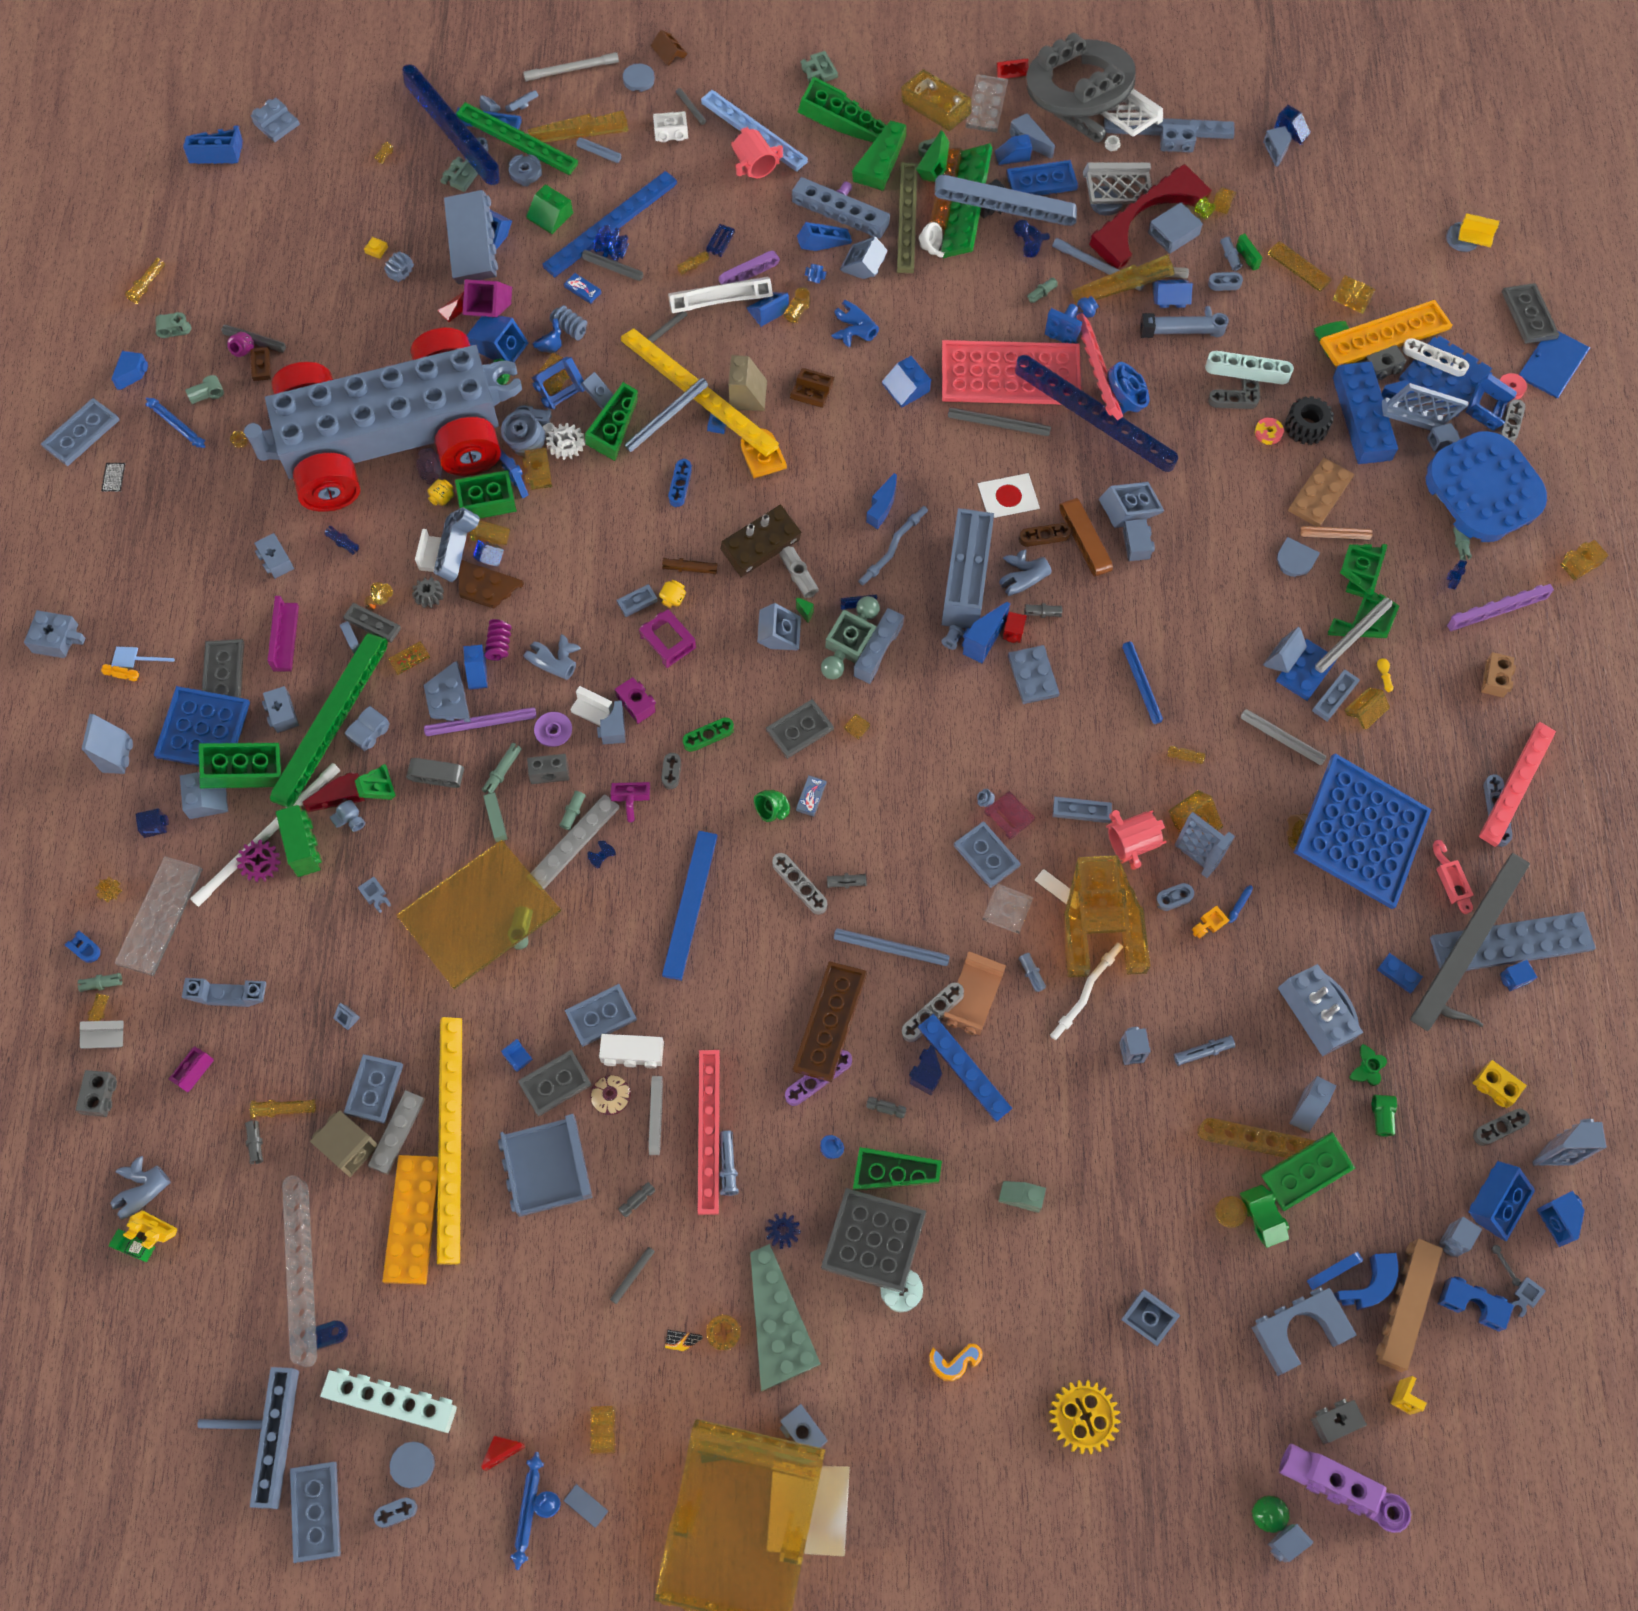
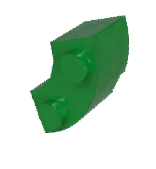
[1240,1184,1289,1248]

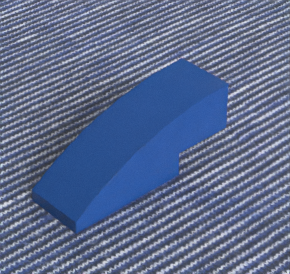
[866,473,897,529]

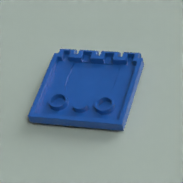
[1399,335,1492,417]

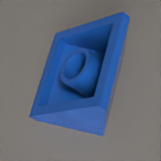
[746,292,789,327]

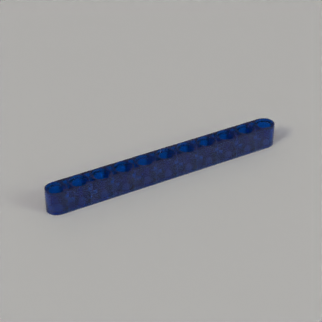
[402,64,500,185]
[1015,355,1178,472]

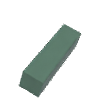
[483,792,508,843]

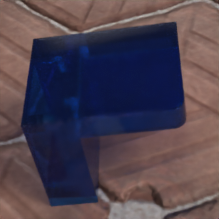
[473,540,504,566]

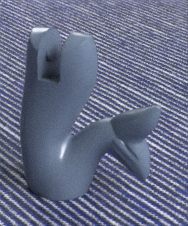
[999,550,1051,596]
[523,634,581,680]
[110,1156,171,1220]

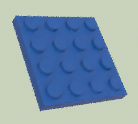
[153,686,250,766]

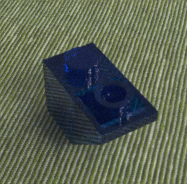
[1274,105,1311,144]
[909,1045,942,1096]

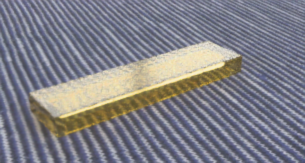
[1268,241,1332,292]

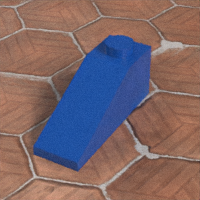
[797,222,852,251]

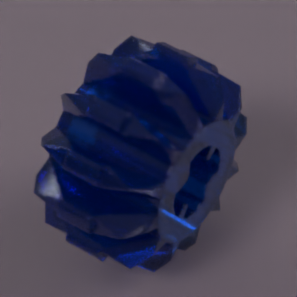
[765,1212,801,1249]

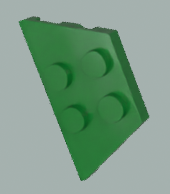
[1340,544,1388,595]

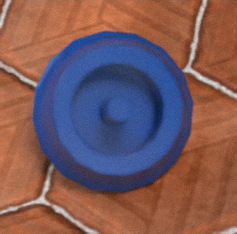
[820,1135,844,1159]
[533,1491,561,1518]

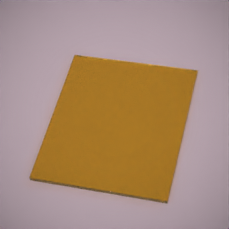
[396,840,561,989]

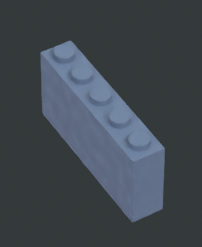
[444,190,498,284]

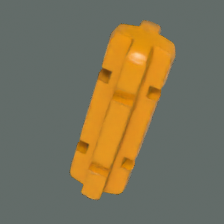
[101,664,139,681]

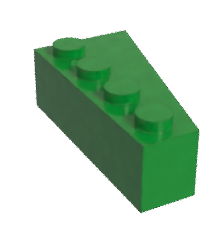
[852,120,906,191]
[585,382,638,461]
[853,1147,942,1190]

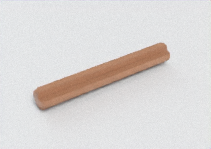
[1300,526,1373,540]

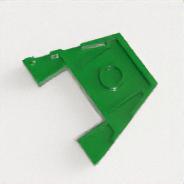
[1327,581,1400,638]

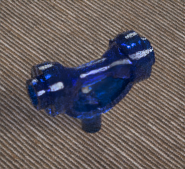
[1013,220,1050,258]

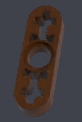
[1019,523,1071,547]

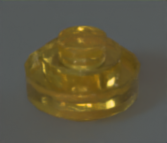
[1215,1196,1247,1228]

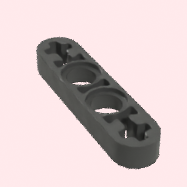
[1054,114,1106,143]

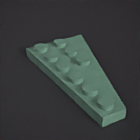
[750,1244,821,1392]

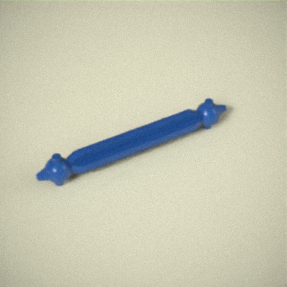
[145,397,206,448]
[510,1452,544,1570]

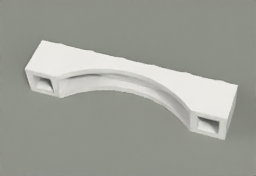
[668,277,773,313]

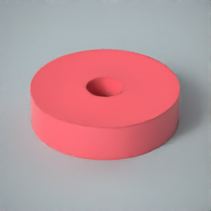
[1500,373,1527,400]

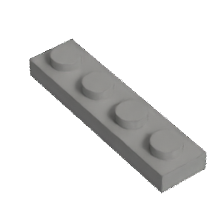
[368,1090,425,1175]

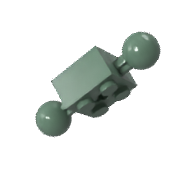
[821,596,880,680]

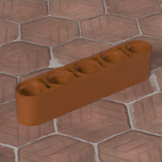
[1059,498,1113,577]

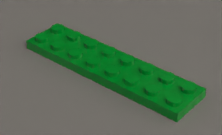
[941,143,993,258]

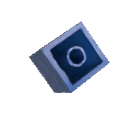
[467,316,529,362]

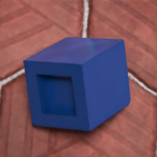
[501,1039,533,1073]

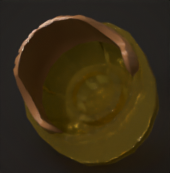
[1286,813,1308,850]

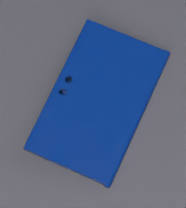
[1519,331,1590,398]

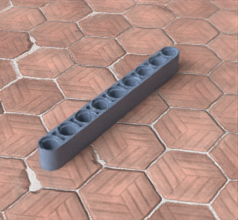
[935,175,1077,226]

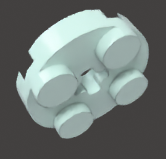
[880,1270,923,1312]

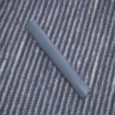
[198,1419,263,1429]

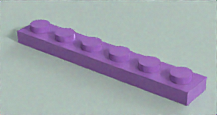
[1447,584,1554,632]

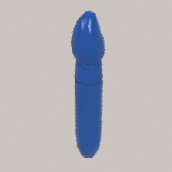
[1228,885,1253,923]

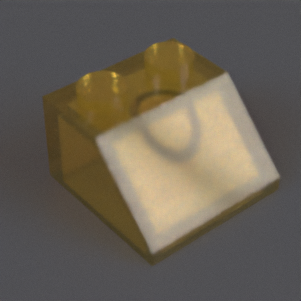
[1168,790,1223,842]

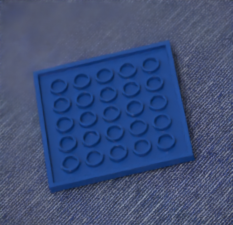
[1294,753,1432,909]

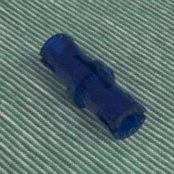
[324,526,359,555]

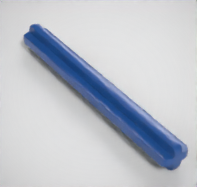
[1122,641,1163,724]

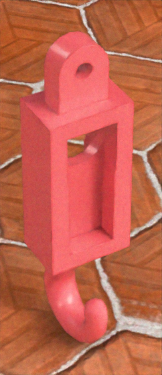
[1433,839,1474,914]

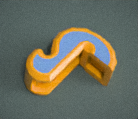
[929,1343,982,1382]

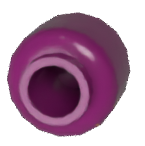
[227,332,254,357]

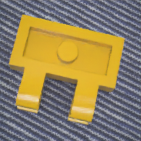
[123,1210,178,1249]

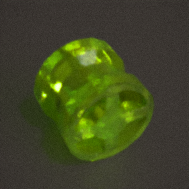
[1194,197,1216,219]

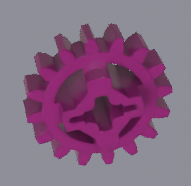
[236,840,281,883]

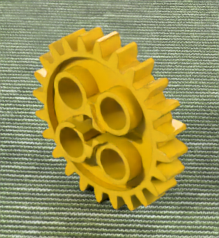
[1049,1380,1121,1455]

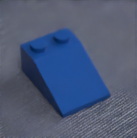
[962,602,1010,664]

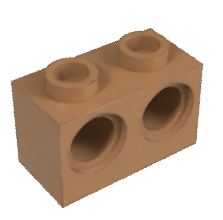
[1481,652,1516,698]

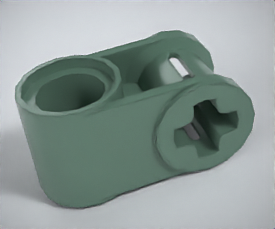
[155,312,191,338]

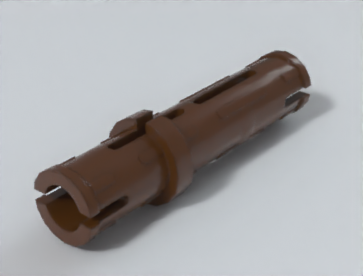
[662,558,718,575]

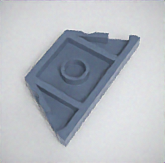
[424,661,471,722]

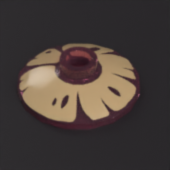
[590,1075,631,1115]

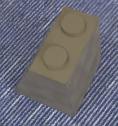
[728,355,767,411]
[310,1110,378,1177]

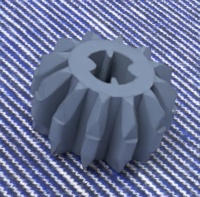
[384,251,414,282]

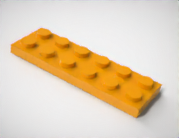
[382,1155,438,1285]

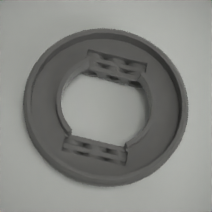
[1027,33,1136,117]

